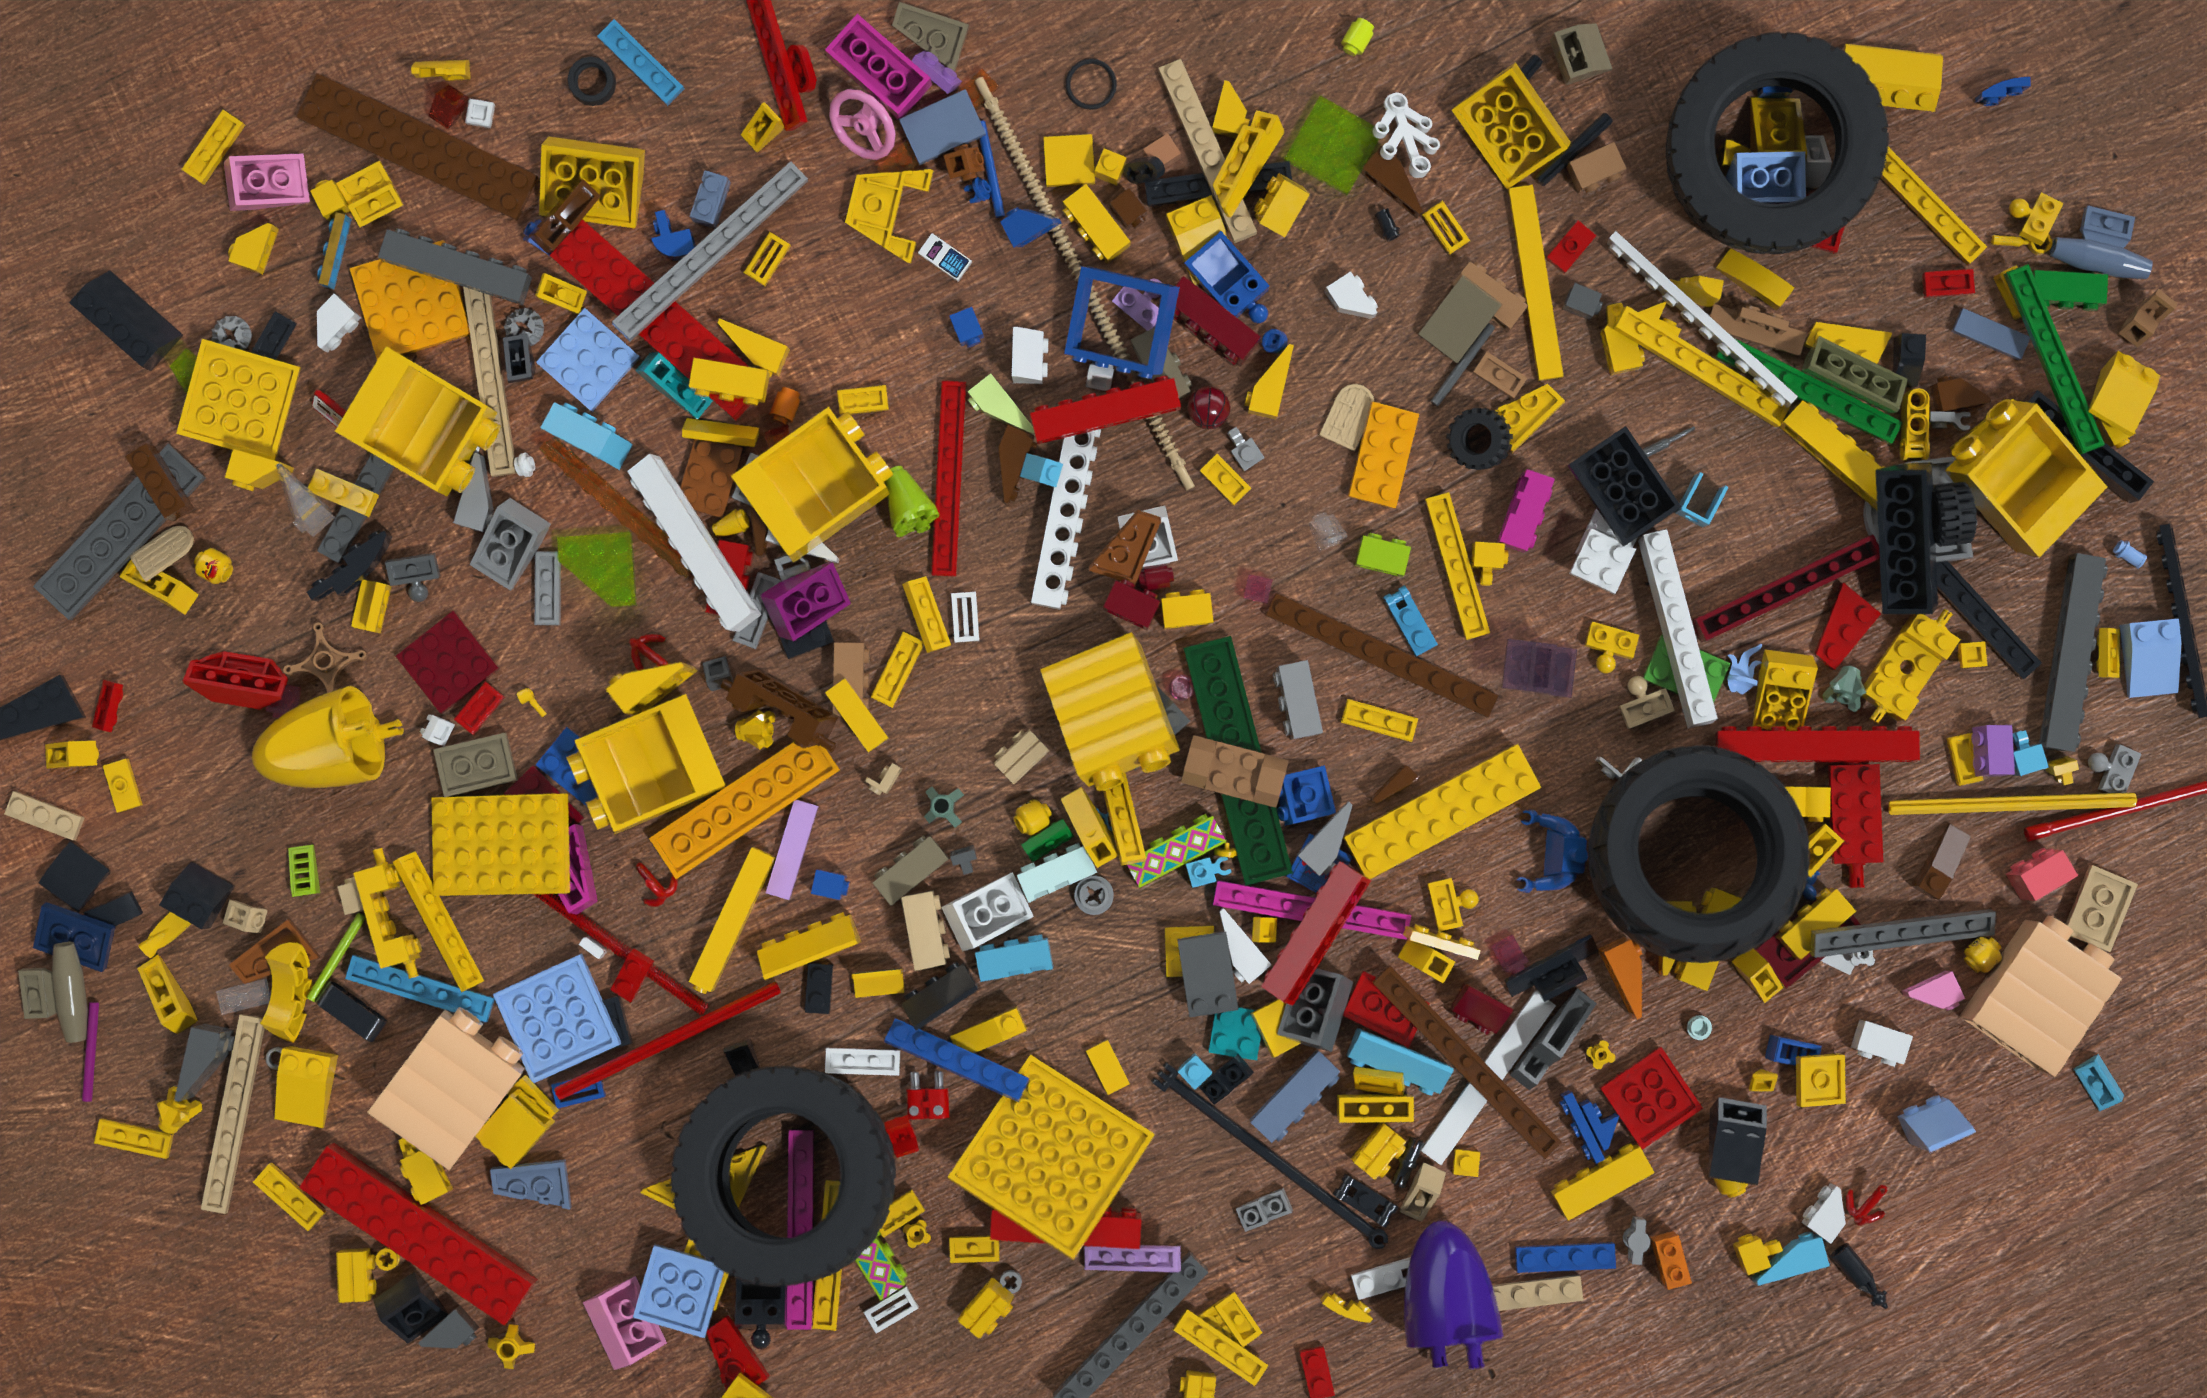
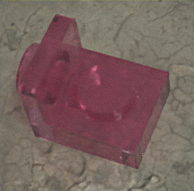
[266,685,302,718]
[1490,934,1529,974]

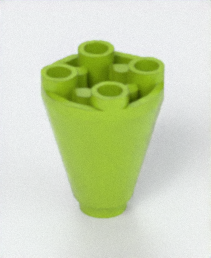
[885,466,940,537]

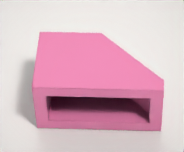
[1902,970,1965,1011]

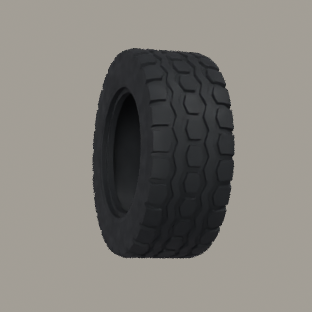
[1666,32,1889,254]
[671,1066,896,1286]

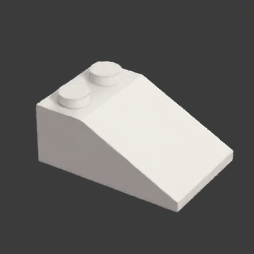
[941,872,1034,951]

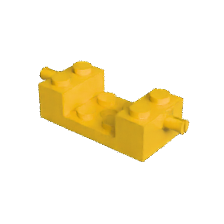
[1861,609,1961,724]
[353,848,422,979]

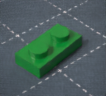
[1021,819,1074,862]

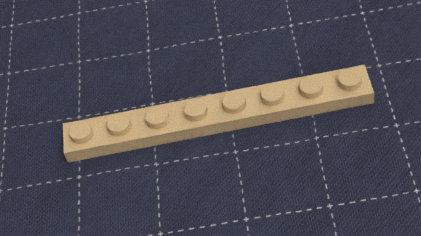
[1159,59,1257,243]
[463,287,517,477]
[201,1014,265,1214]

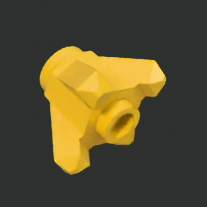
[735,710,776,750]
[156,1086,202,1134]
[487,1324,535,1369]

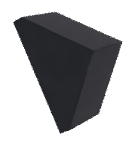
[503,334,536,383]
[723,1038,760,1076]

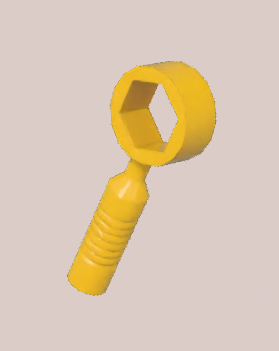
[1991,234,2053,255]

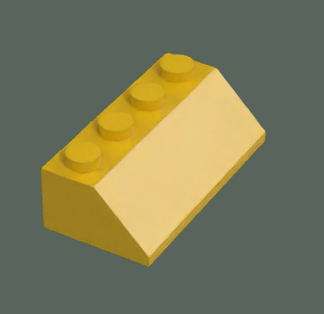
[1843,44,1943,112]
[757,912,862,980]

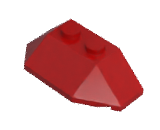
[183,651,288,710]

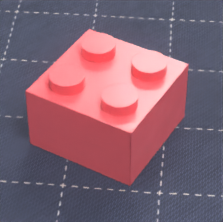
[2006,848,2078,901]

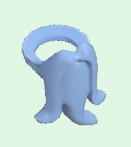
[1727,644,1762,695]

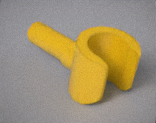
[517,688,547,717]

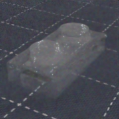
[216,979,271,1015]

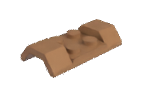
[1181,735,1289,808]

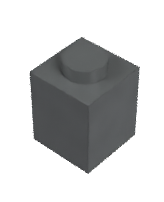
[1562,283,1603,320]

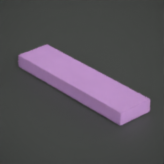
[766,800,819,900]
[1084,1245,1181,1272]

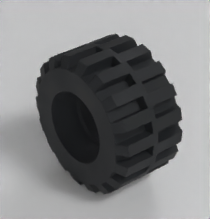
[1446,408,1513,470]
[1933,482,1977,547]

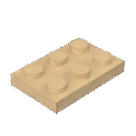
[2065,865,2138,952]

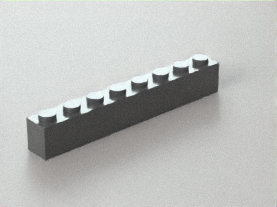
[2039,553,2108,752]

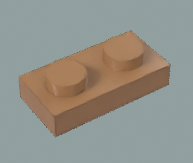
[1473,351,1527,399]

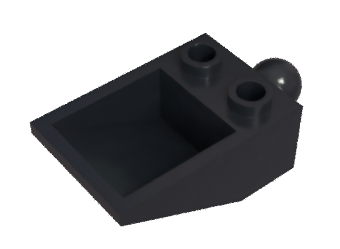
[735,1279,787,1349]

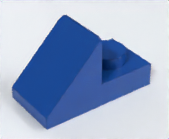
[1578,1100,1619,1151]

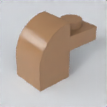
[2119,289,2178,348]

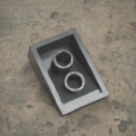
[1177,931,1238,1018]
[174,1024,235,1102]

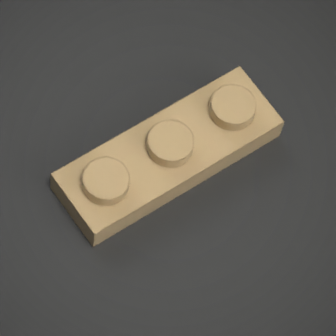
[4,791,85,840]

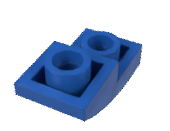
[1975,77,2031,106]

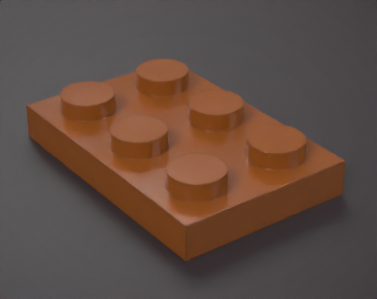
[680,439,744,519]

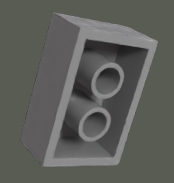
[1273,660,1323,740]

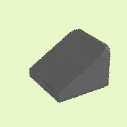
[702,656,733,691]

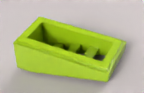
[288,845,320,897]

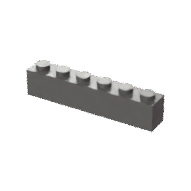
[378,228,532,305]

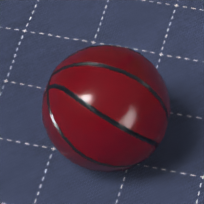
[1187,386,1230,430]

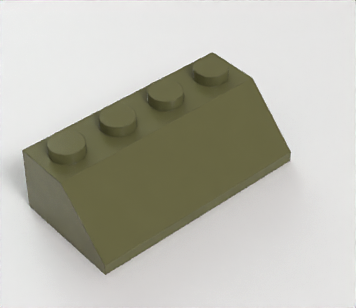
[1801,336,1908,414]

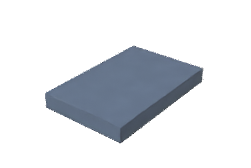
[899,89,986,165]

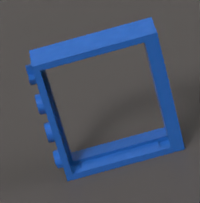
[1064,266,1180,379]

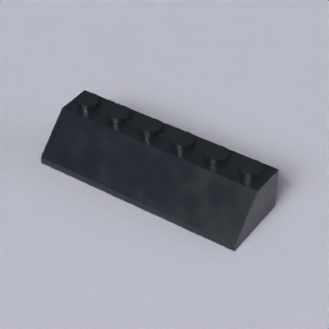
[1876,462,1938,614]

